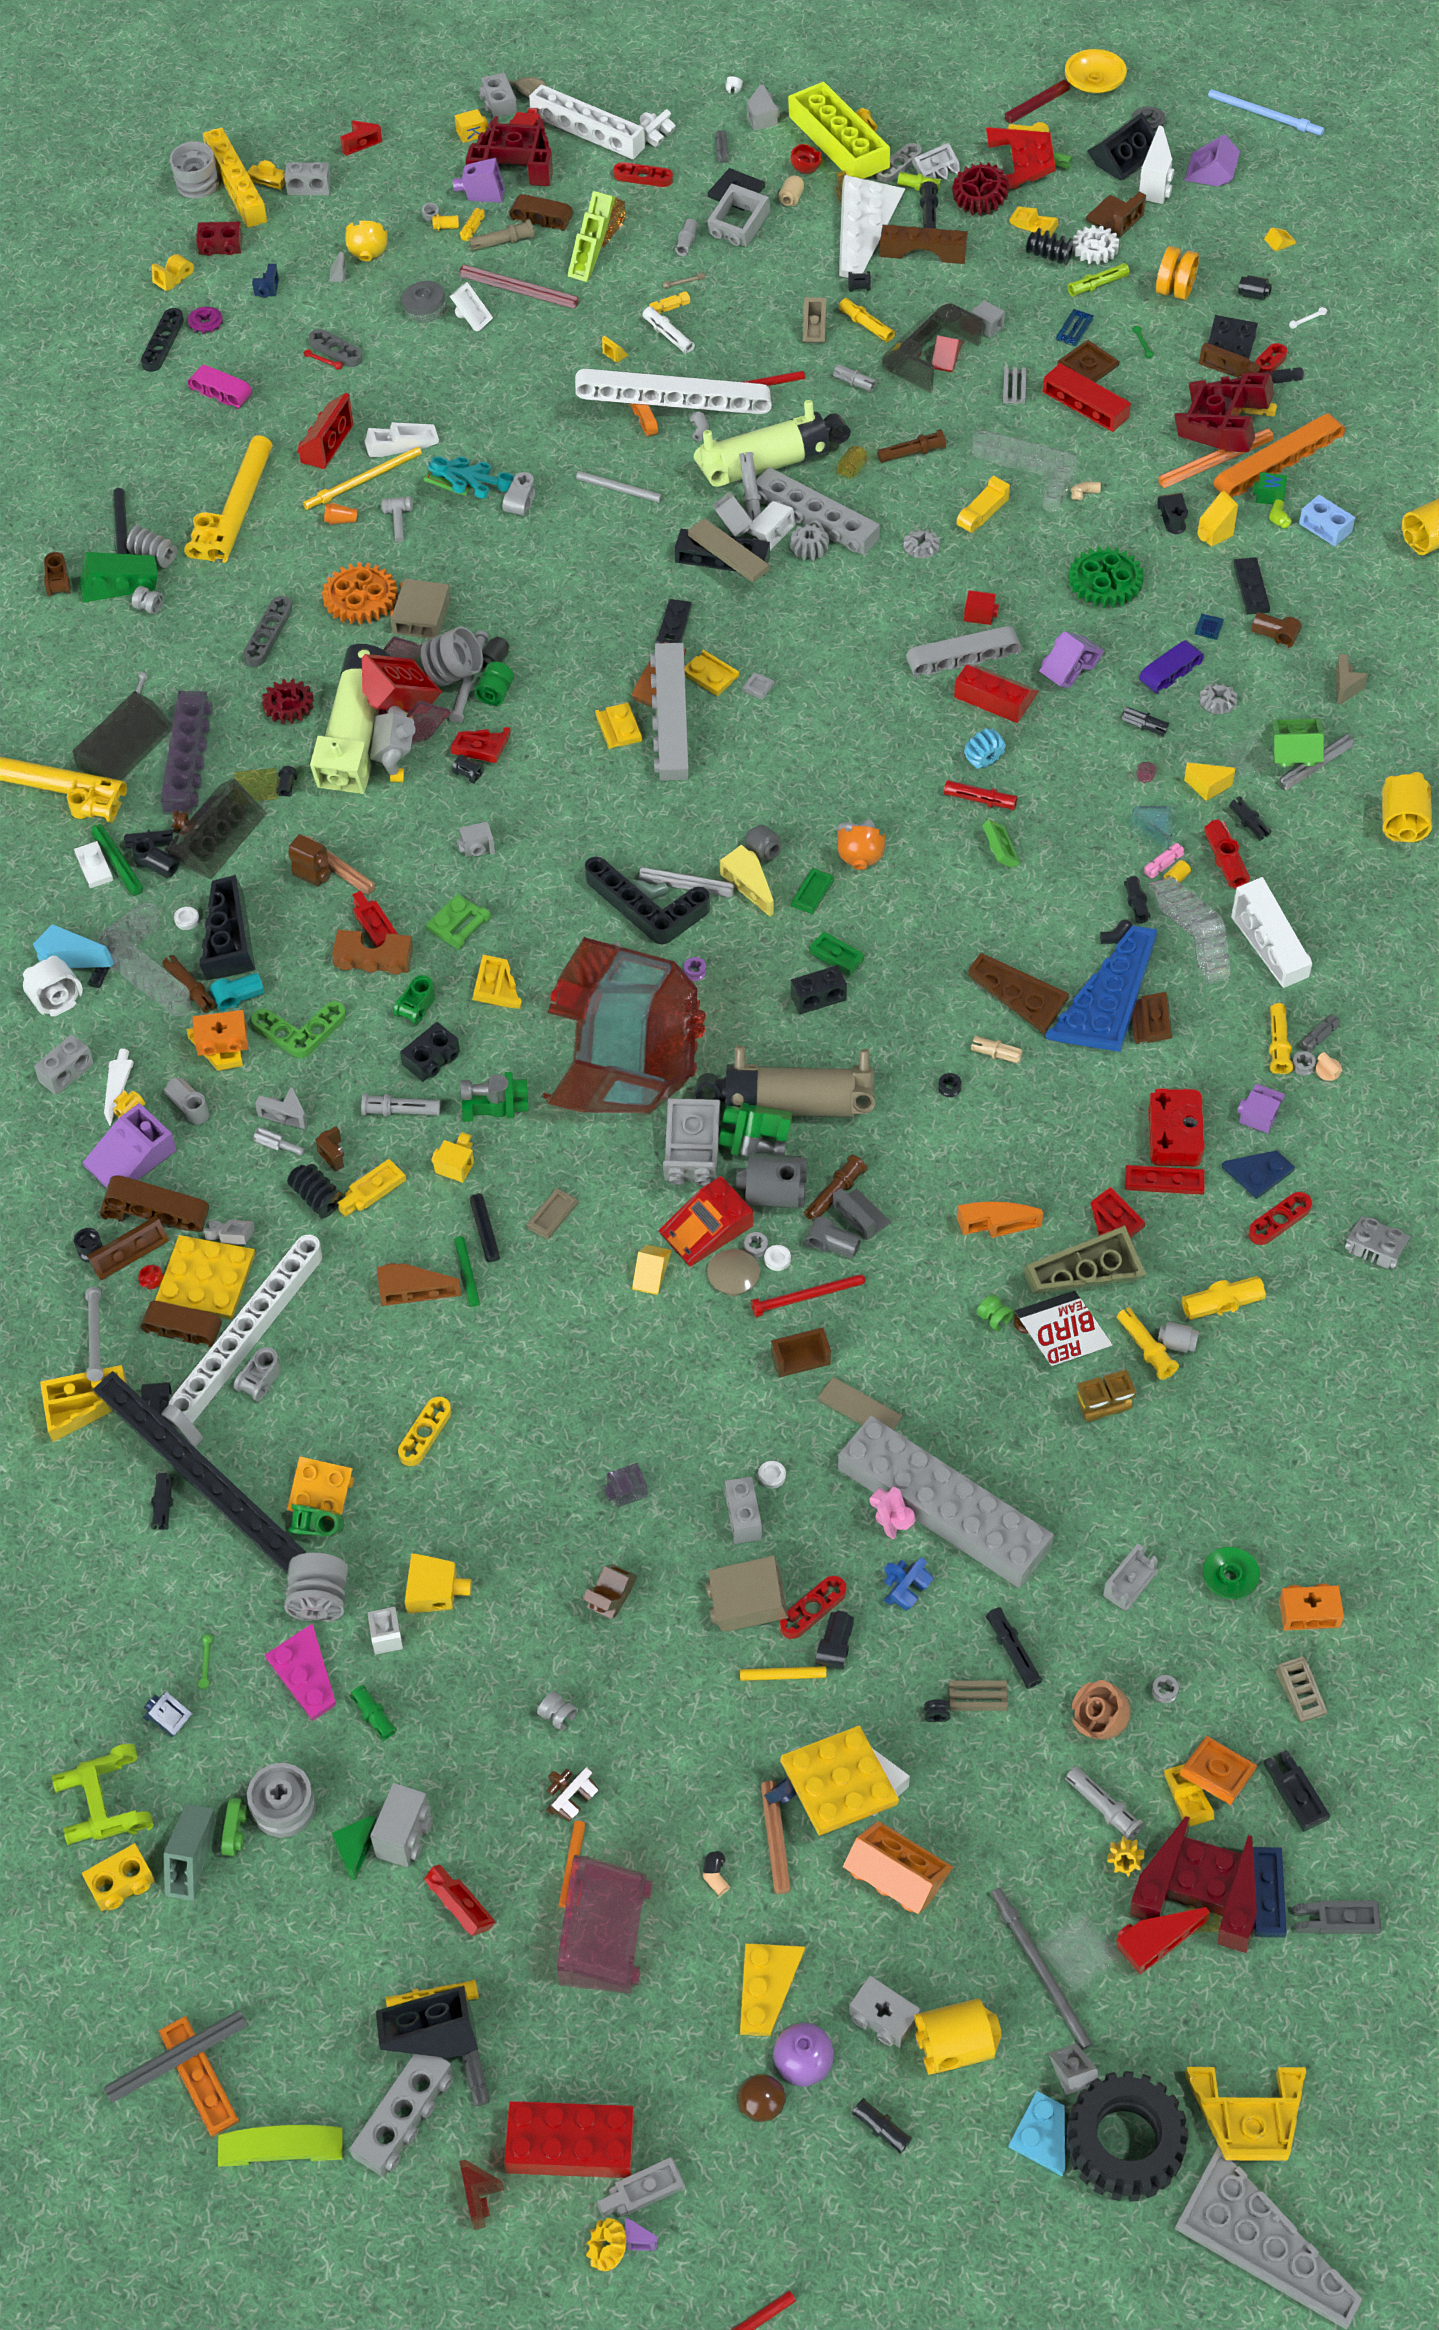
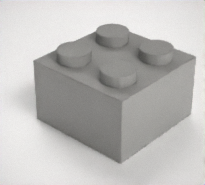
[371,1783,433,1868]

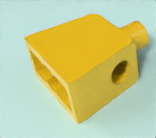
[405,1553,472,1613]

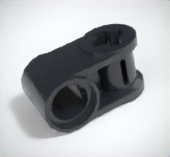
[1157,493,1188,534]

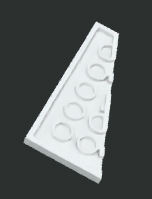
[839,175,905,278]

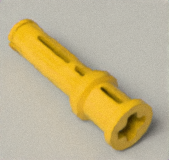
[1269,1003,1293,1074]
[1117,1307,1179,1380]

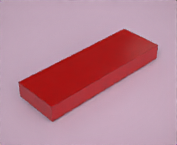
[1125,1165,1204,1195]

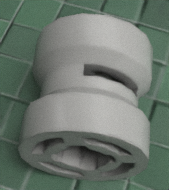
[132,586,164,615]
[537,1691,578,1731]

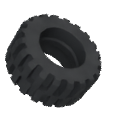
[1066,2071,1188,2202]

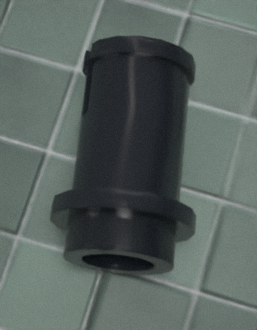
[276,766,298,797]

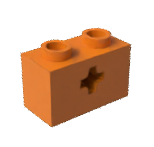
[192,1010,249,1056]
[1279,1584,1344,1630]

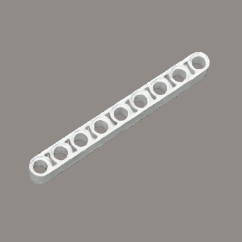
[575,369,771,414]
[169,1235,322,1423]

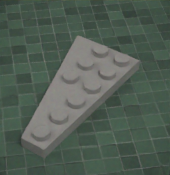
[1175,2145,1362,2330]

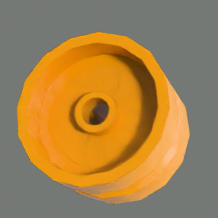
[1156,246,1199,300]

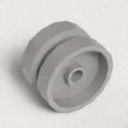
[247,1762,316,1838]

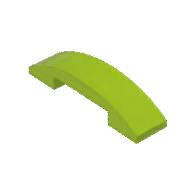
[218,2125,343,2167]

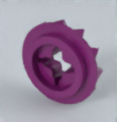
[188,307,223,334]

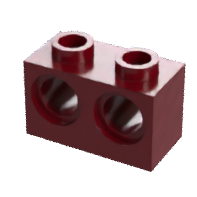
[196,221,243,256]

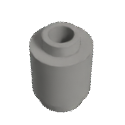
[1158,1321,1199,1353]

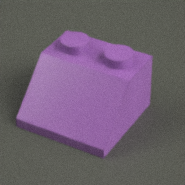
[1184,134,1240,186]

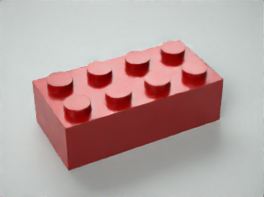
[504,2101,635,2178]

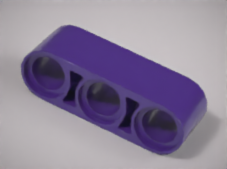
[1139,640,1204,694]

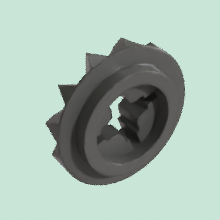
[1132,106,1165,130]

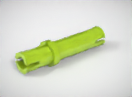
[1067,263,1130,297]

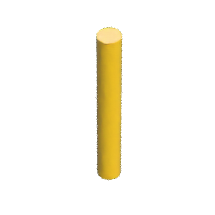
[740,1666,826,1681]

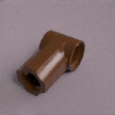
[1251,612,1302,648]

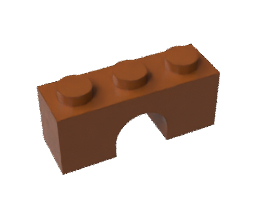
[332,929,413,975]

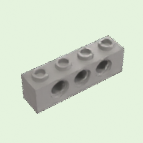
[349,2054,454,2177]

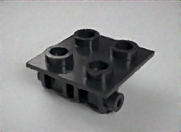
[1208,315,1258,359]

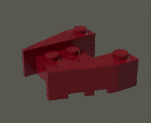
[466,116,553,186]
[1174,372,1274,452]
[1130,1816,1257,1953]

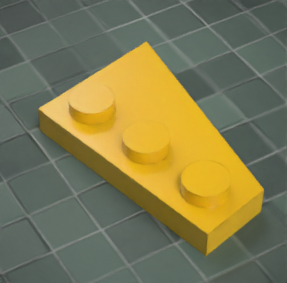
[740,1943,805,2036]

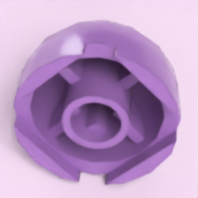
[773,2022,834,2087]

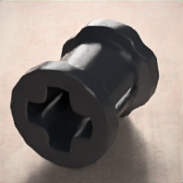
[848,271,871,291]
[452,754,484,784]

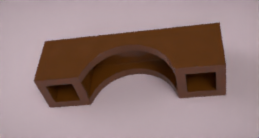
[880,224,968,264]

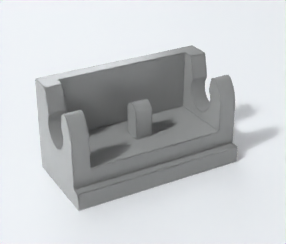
[1103,1543,1159,1612]

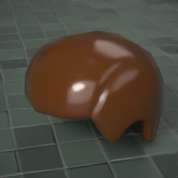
[736,2074,786,2122]

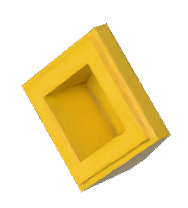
[1264,228,1296,252]
[602,335,628,363]

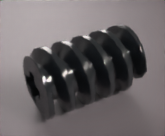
[1026,228,1073,266]
[287,1164,343,1219]

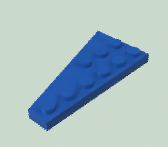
[1046,926,1157,1052]

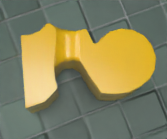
[152,254,194,291]

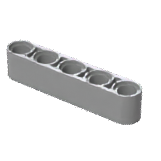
[906,626,1022,678]

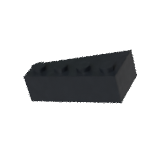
[199,875,256,980]

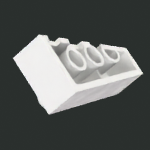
[1231,877,1312,988]

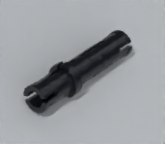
[986,1607,1043,1689]

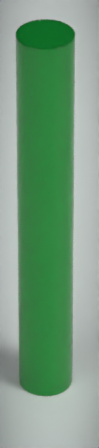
[454,1236,480,1307]

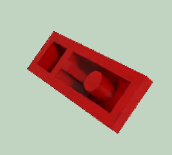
[1116,1907,1210,1975]

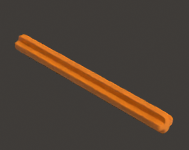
[1158,428,1274,488]

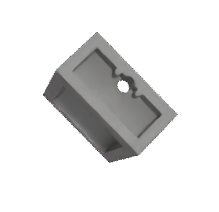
[707,184,771,247]

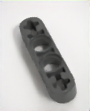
[243,596,292,667]

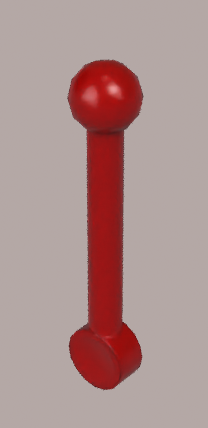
[304,349,343,370]

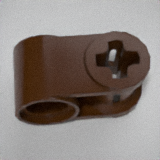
[44,552,71,596]

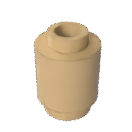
[778,175,804,206]

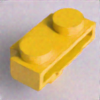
[247,160,286,190]

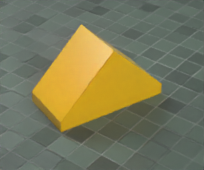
[1184,762,1235,801]
[632,1245,672,1295]

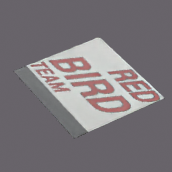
[1014,1291,1112,1366]

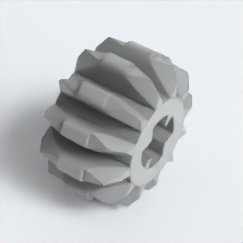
[790,524,829,561]

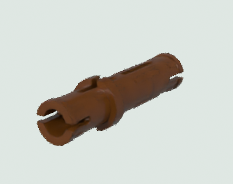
[162,955,216,1013]

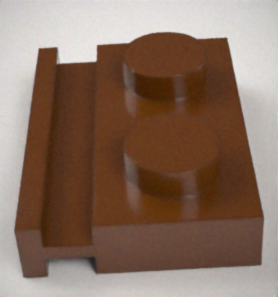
[1132,992,1172,1044]

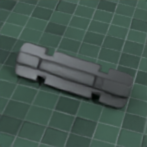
[715,130,729,163]
[1299,1014,1340,1052]
[462,2050,490,2106]

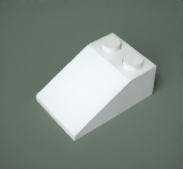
[1139,126,1174,204]

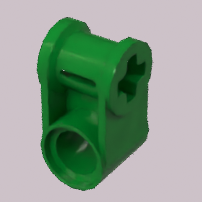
[393,975,435,1025]
[288,1504,344,1537]

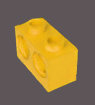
[82,1843,155,1912]

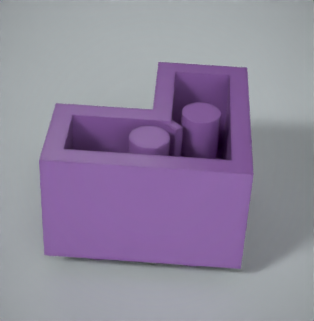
[1039,631,1105,688]

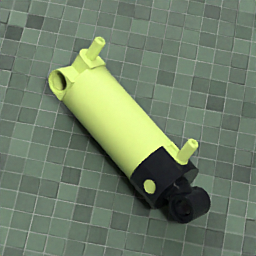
[694,400,851,487]

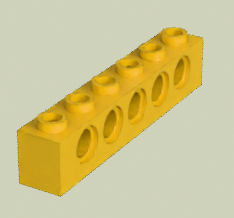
[203,127,267,228]

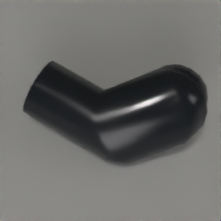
[1100,919,1133,944]

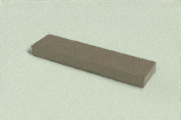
[688,518,770,583]

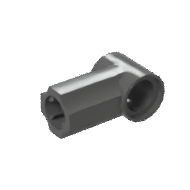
[804,1217,861,1259]

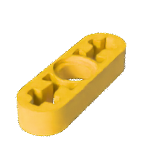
[398,1397,451,1466]

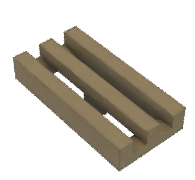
[949,1681,1008,1711]

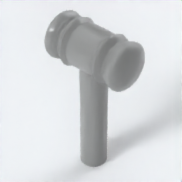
[381,496,413,542]

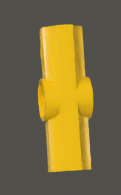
[1181,1276,1266,1320]

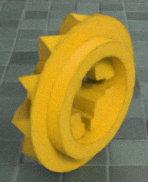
[586,2218,626,2271]

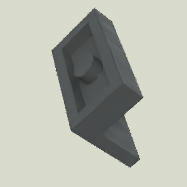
[833,1188,891,1240]

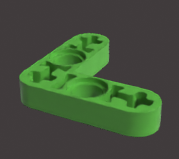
[251,1001,346,1058]

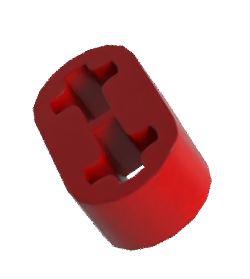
[1255,343,1287,373]

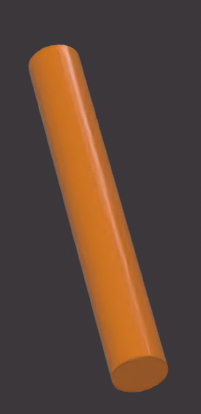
[558,1821,586,1908]

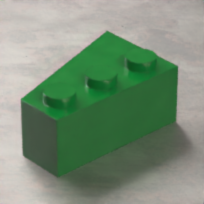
[79,552,158,603]

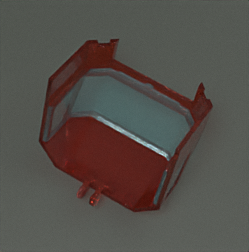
[541,937,706,1114]

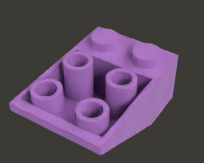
[83,1103,177,1188]

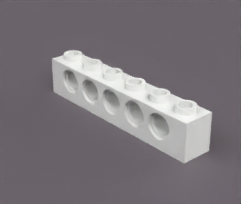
[529,84,645,160]

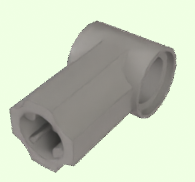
[164,1077,209,1125]

